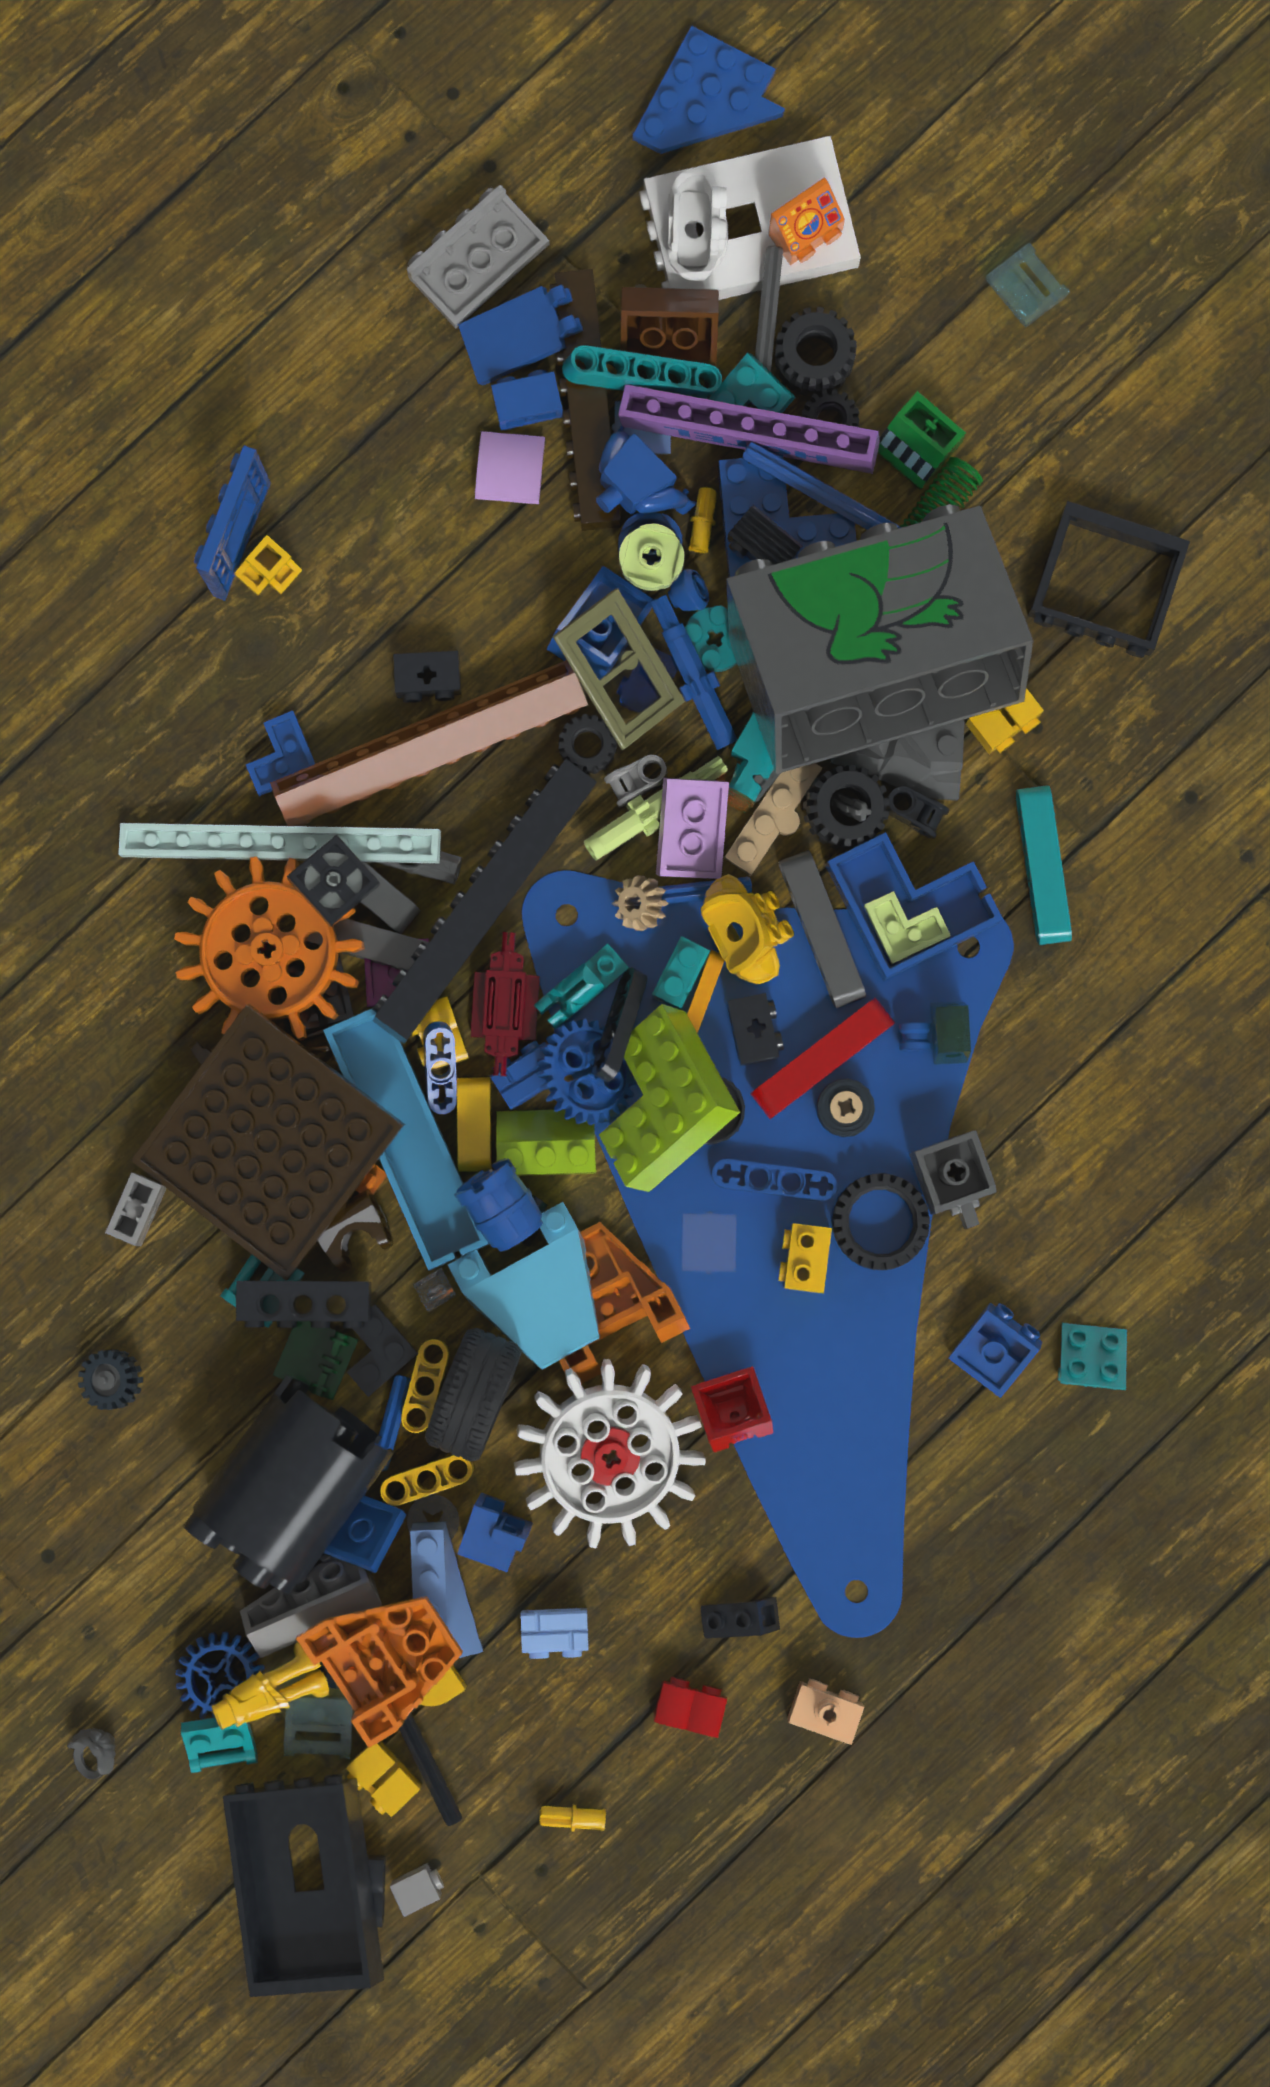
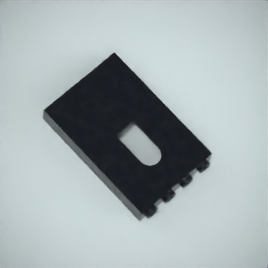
[223,1774,384,1997]

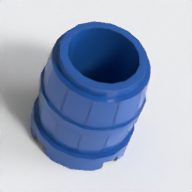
[454,1158,543,1251]

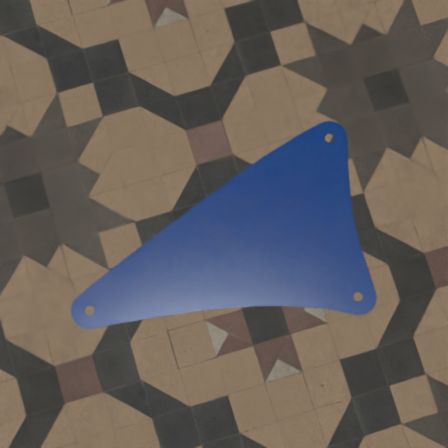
[522,870,1014,1638]

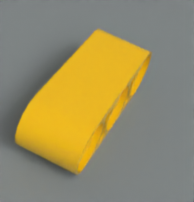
[457,1077,492,1172]
[401,1339,450,1433]
[380,1455,474,1506]

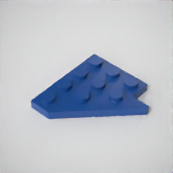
[633,26,785,154]

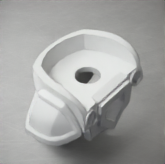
[667,168,728,281]

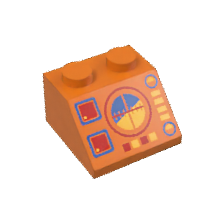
[768,177,845,266]

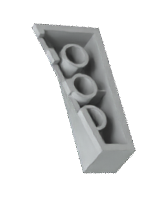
[240,1554,382,1658]

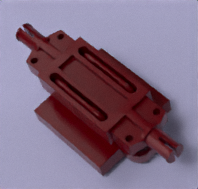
[471,932,540,1077]

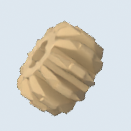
[612,875,669,931]

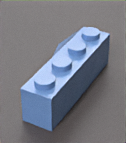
[410,1522,483,1658]

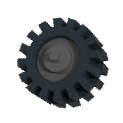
[78,1350,143,1410]

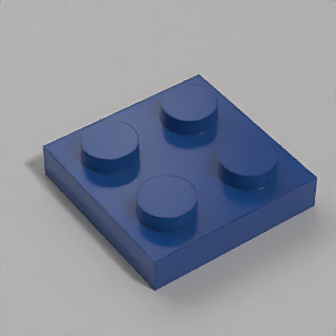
[324,1496,406,1573]

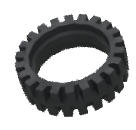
[832,1173,930,1270]

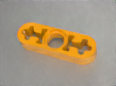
[687,950,725,1034]

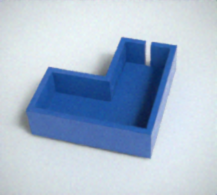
[718,455,856,578]
[825,832,1003,981]

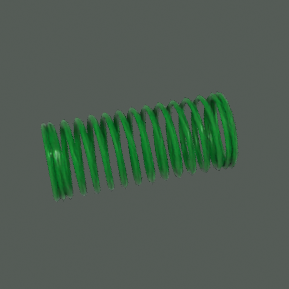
[900,457,983,527]

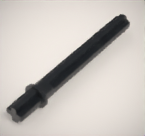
[399,1713,462,1826]

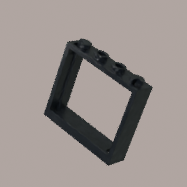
[1028,501,1190,658]

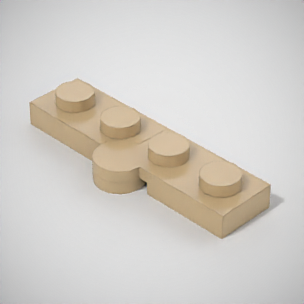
[724,763,822,876]

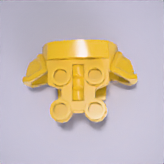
[701,874,794,984]

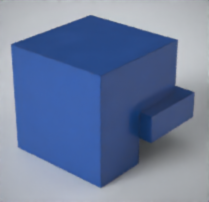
[457,1493,533,1572]

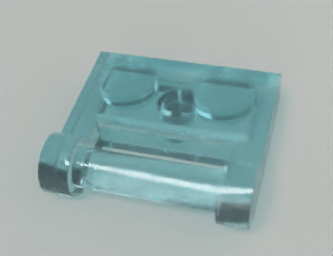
[985,243,1070,328]
[284,1696,353,1759]

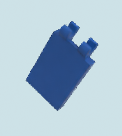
[458,285,583,386]

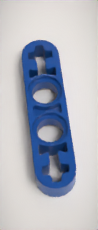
[712,1159,838,1201]

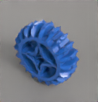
[176,1631,265,1719]

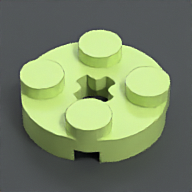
[619,524,684,591]

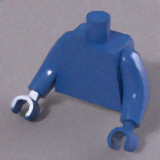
[596,426,697,515]

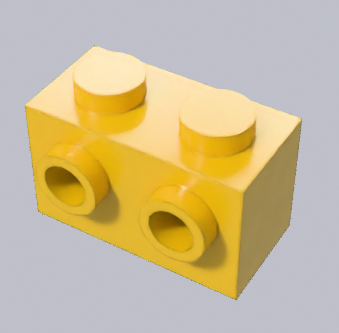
[778,1223,832,1293]

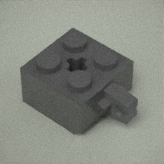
[909,1130,997,1229]

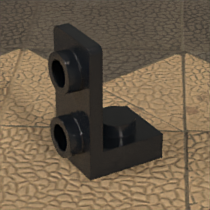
[701,1597,780,1638]

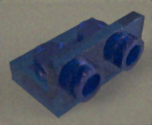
[616,644,679,714]

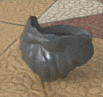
[67,1728,116,1779]

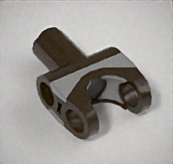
[318,1189,393,1273]

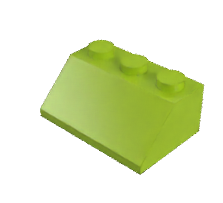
[496,1109,596,1176]

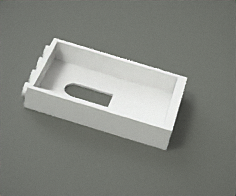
[639,136,861,300]

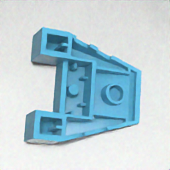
[448,1202,600,1370]

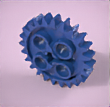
[537,1018,637,1125]

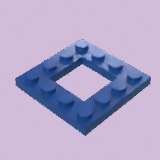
[194,445,271,601]

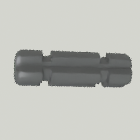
[830,792,871,821]

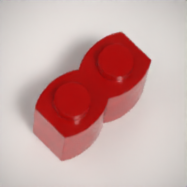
[653,1677,727,1738]

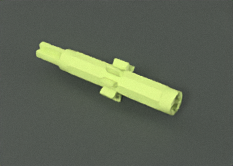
[584,756,728,861]

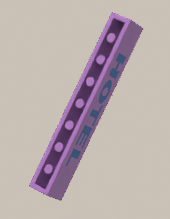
[618,384,880,474]

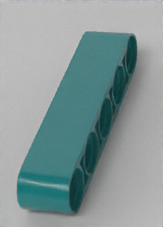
[562,345,722,399]
[1016,785,1072,945]

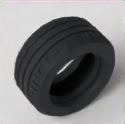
[425,1328,522,1462]

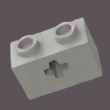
[105,1172,166,1246]

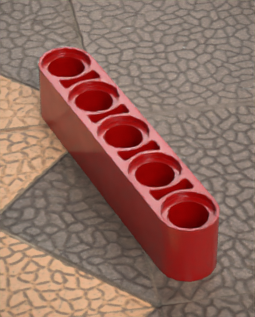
[750,997,895,1119]

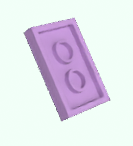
[656,778,729,879]

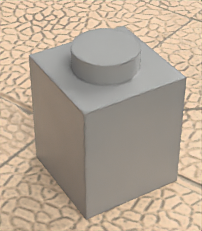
[389,1863,444,1917]

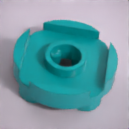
[685,606,737,672]

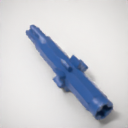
[650,595,738,750]

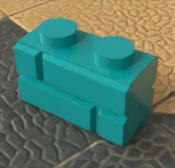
[652,936,710,1010]

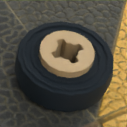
[816,1079,875,1137]

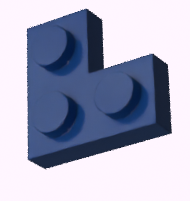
[246,711,316,796]

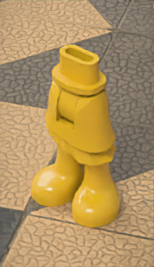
[211,1641,329,1730]

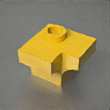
[234,535,302,596]

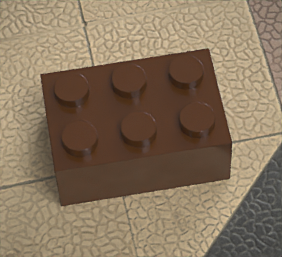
[620,287,719,366]

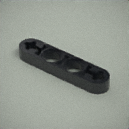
[592,967,648,1082]

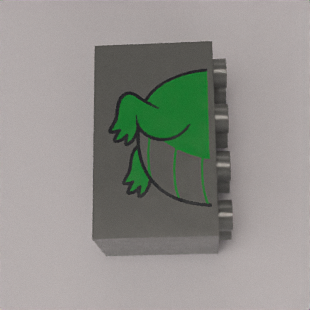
[727,505,1033,774]

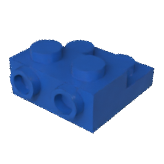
[948,1302,1042,1398]

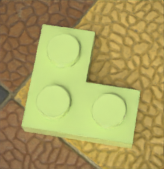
[864,891,951,965]

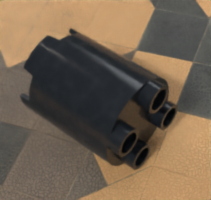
[183,1375,395,1594]

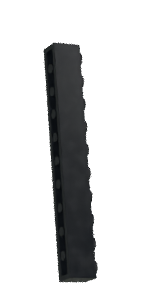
[372,759,597,1044]

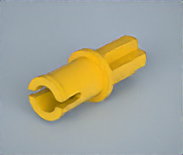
[688,487,717,553]
[539,1804,606,1832]

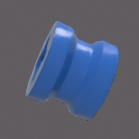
[899,1023,932,1051]

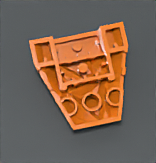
[296,1596,463,1748]

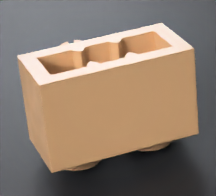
[787,1679,864,1745]

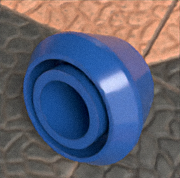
[668,569,709,611]

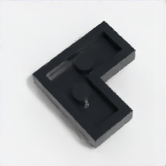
[347,1304,418,1397]

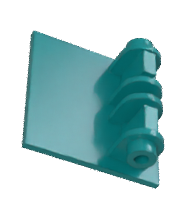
[1057,1323,1127,1390]

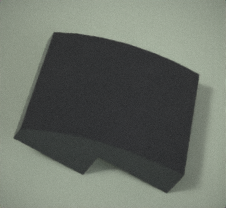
[277,955,354,1034]

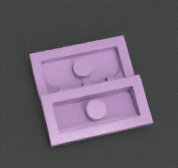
[475,431,545,504]

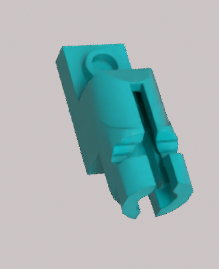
[534,944,629,1029]

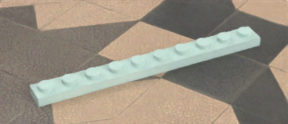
[118,823,441,863]

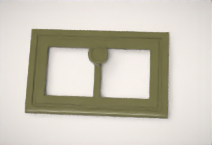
[553,589,685,750]

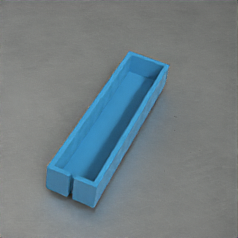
[323,1008,489,1271]

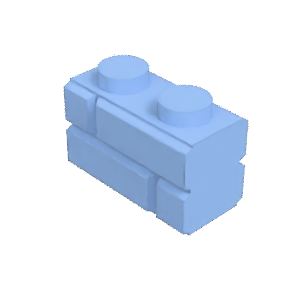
[521,1608,589,1659]

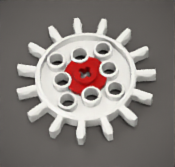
[514,1359,706,1548]

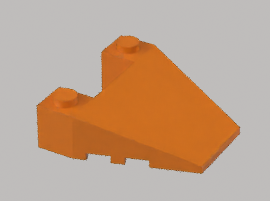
[559,1222,690,1384]

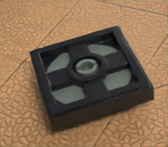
[287,835,380,927]

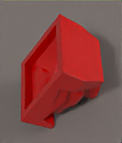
[690,1366,773,1452]

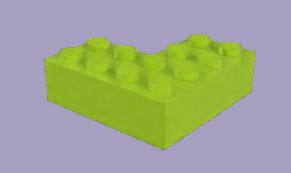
[599,1004,740,1192]

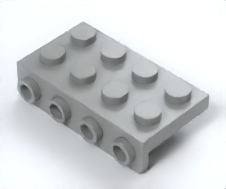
[407,185,550,329]

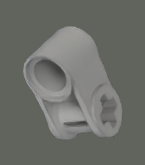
[604,755,667,807]

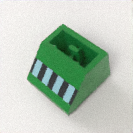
[878,391,966,490]

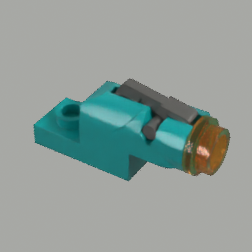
[727,713,781,813]

